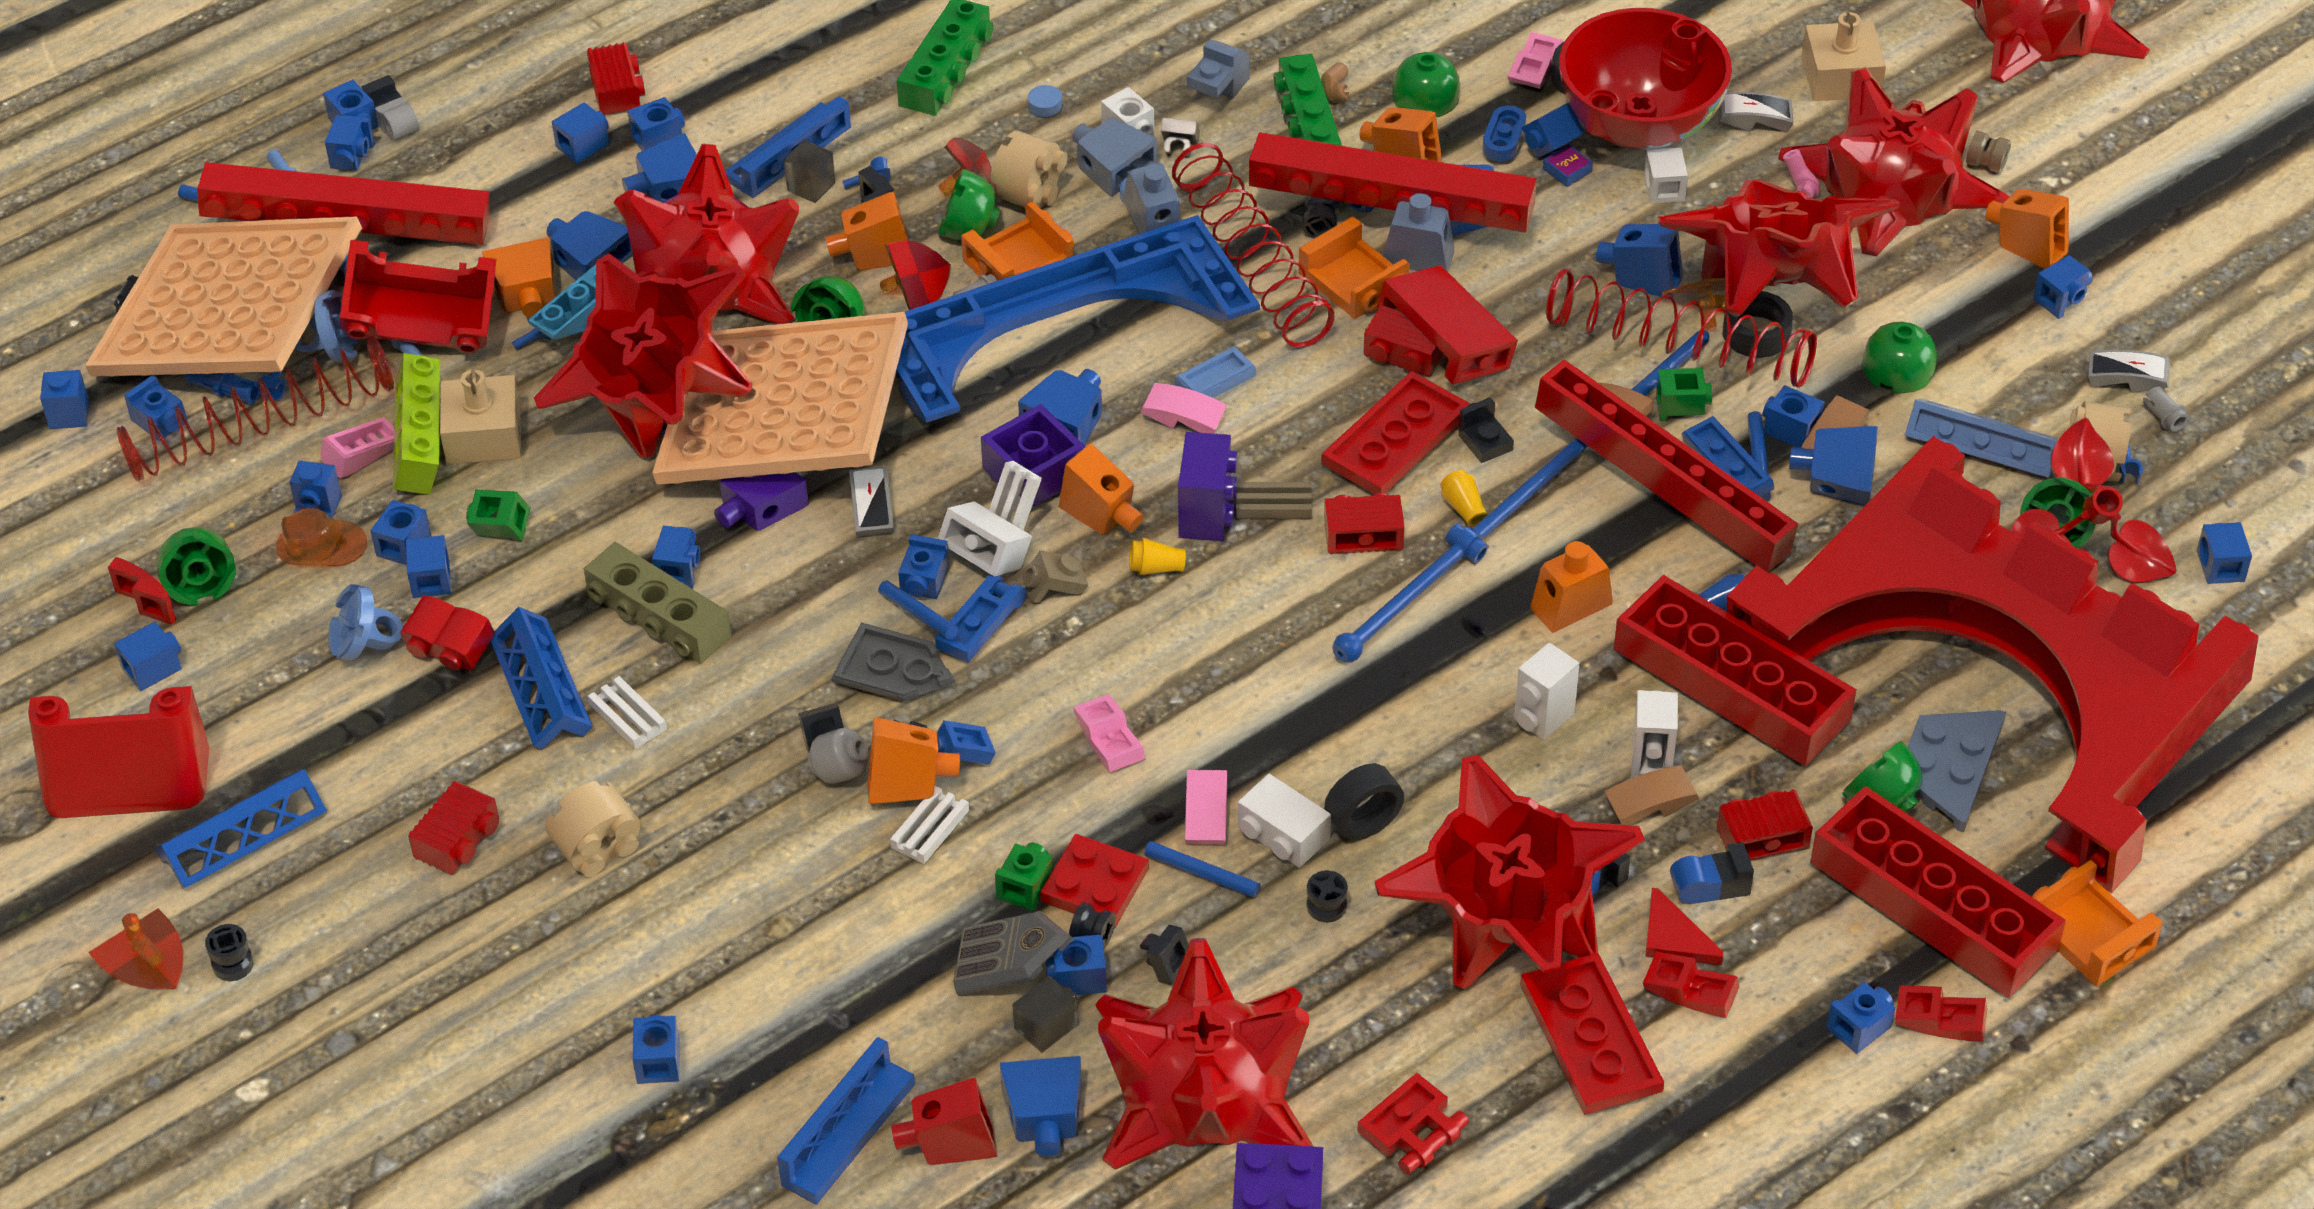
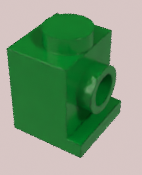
[1656,368,1712,421]
[466,489,530,542]
[995,842,1053,911]

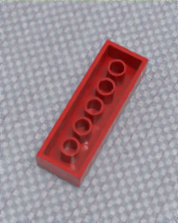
[1613,574,1857,766]
[1810,786,2066,998]

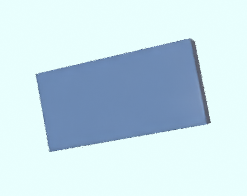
[1175,346,1256,398]

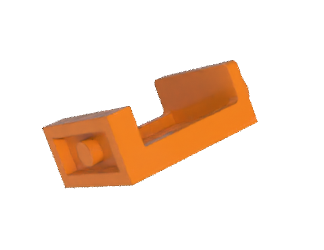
[961,201,1075,281]
[1298,216,1410,319]
[2032,860,2163,987]

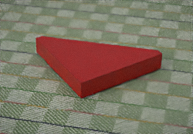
[1645,888,1724,965]

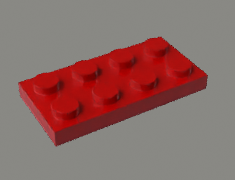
[1321,371,1471,494]
[1520,952,1665,1115]

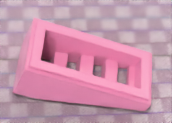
[321,417,394,479]

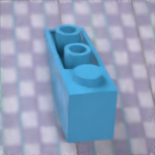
[528,265,596,340]

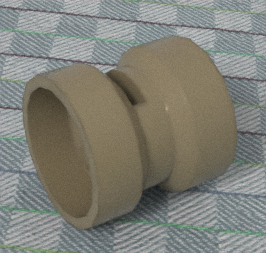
[1966,130,2011,173]

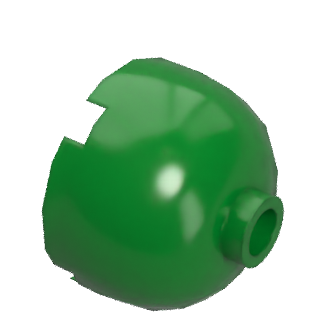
[1392,52,1460,117]
[938,169,1000,242]
[791,275,865,322]
[1862,321,1937,393]
[2020,477,2096,548]
[157,527,236,606]
[1842,741,1923,813]

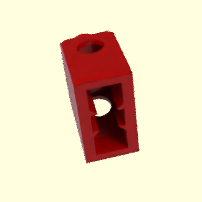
[891,1077,997,1165]

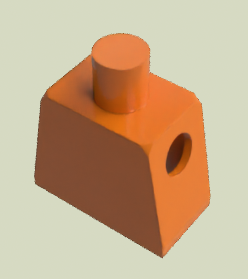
[1359,107,1442,162]
[1985,189,2069,269]
[826,191,909,270]
[482,237,555,318]
[1058,443,1144,534]
[1530,541,1613,633]
[867,718,960,804]

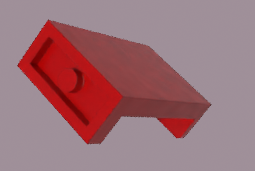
[1377,265,1518,385]

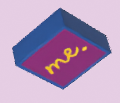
[1543,145,1593,187]

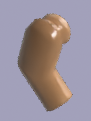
[1321,62,1349,103]

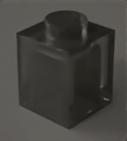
[784,140,836,203]
[1012,976,1079,1053]

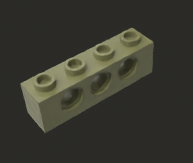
[583,542,732,664]

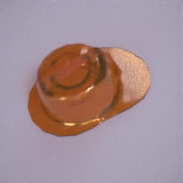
[276,508,367,566]

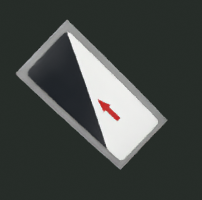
[1718,92,1794,132]
[2088,350,2170,393]
[849,466,894,537]

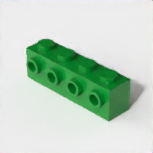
[896,0,993,116]
[1273,53,1342,146]

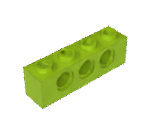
[393,353,440,495]

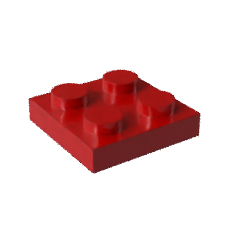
[1040,833,1149,928]

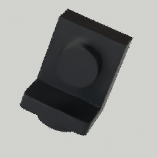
[1458,398,1514,463]

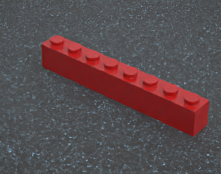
[1249,132,1537,233]
[197,162,489,245]
[1535,359,1799,572]

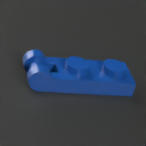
[935,574,1027,663]

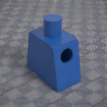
[622,133,697,202]
[546,211,633,280]
[1596,224,1683,299]
[1018,369,1102,445]
[1789,426,1878,506]
[1000,1056,1082,1157]

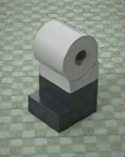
[361,75,419,141]

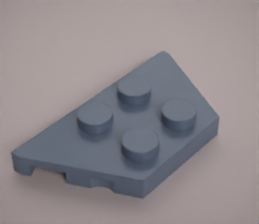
[1908,710,2006,832]

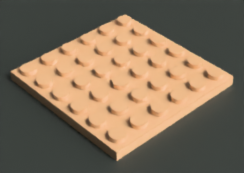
[85,217,362,377]
[652,312,908,485]

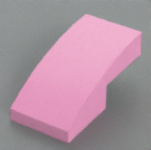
[1508,32,1563,89]
[1140,383,1227,433]
[1073,694,1145,773]
[1185,770,1227,845]

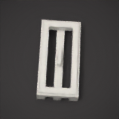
[989,461,1042,530]
[588,676,667,750]
[890,786,969,864]

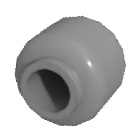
[808,728,868,784]

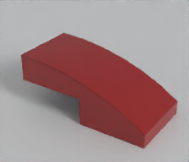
[108,557,176,625]
[1643,952,1739,1018]
[1895,986,1988,1042]

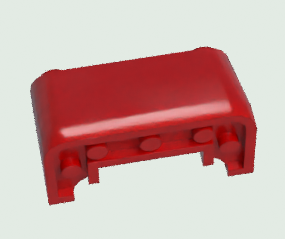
[339,240,497,354]
[28,686,209,818]

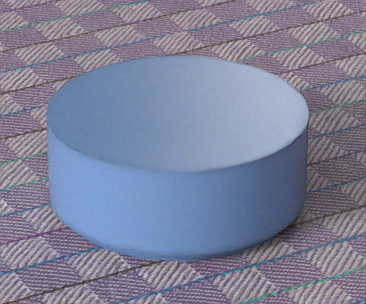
[1028,85,1062,117]

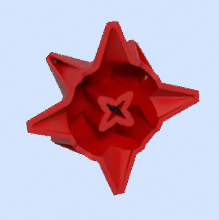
[1961,0,2150,83]
[1778,67,2010,257]
[614,144,799,324]
[1658,179,1900,317]
[534,253,753,458]
[1375,755,1645,989]
[1095,938,1314,1170]

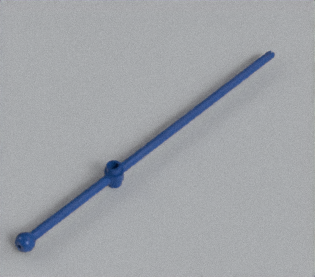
[1332,330,1710,663]

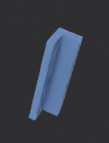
[1905,398,2059,478]

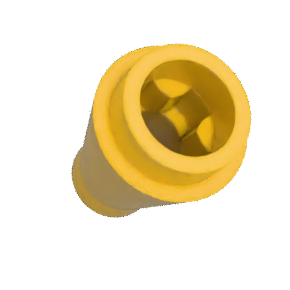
[1440,470,1488,527]
[1129,537,1186,575]

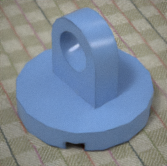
[294,290,359,363]
[328,584,403,662]

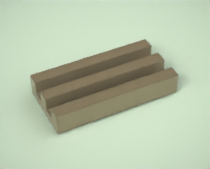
[1236,482,1312,519]

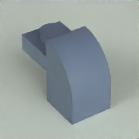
[1187,40,1250,99]

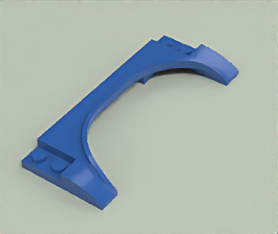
[895,215,1260,423]

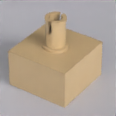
[1801,12,1886,101]
[440,370,521,465]

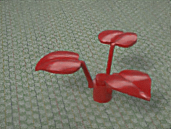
[2010,418,2177,583]

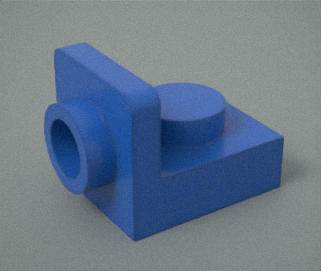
[937,720,996,764]

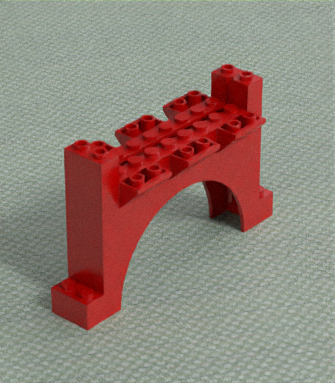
[1727,436,2259,894]

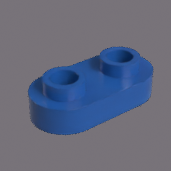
[1482,105,1526,162]

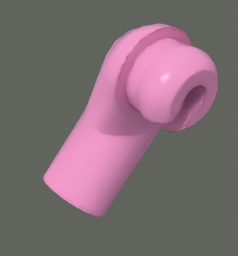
[1783,149,1820,198]

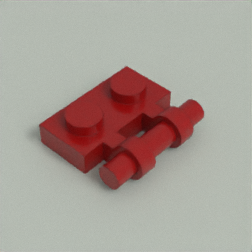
[1357,1072,1469,1175]

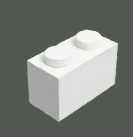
[938,501,1032,577]
[1514,642,1580,740]
[1631,690,1678,778]
[1238,774,1331,868]

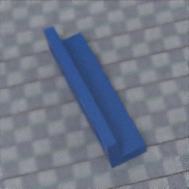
[725,96,851,198]
[491,606,593,750]
[155,769,327,889]
[777,1037,915,1205]

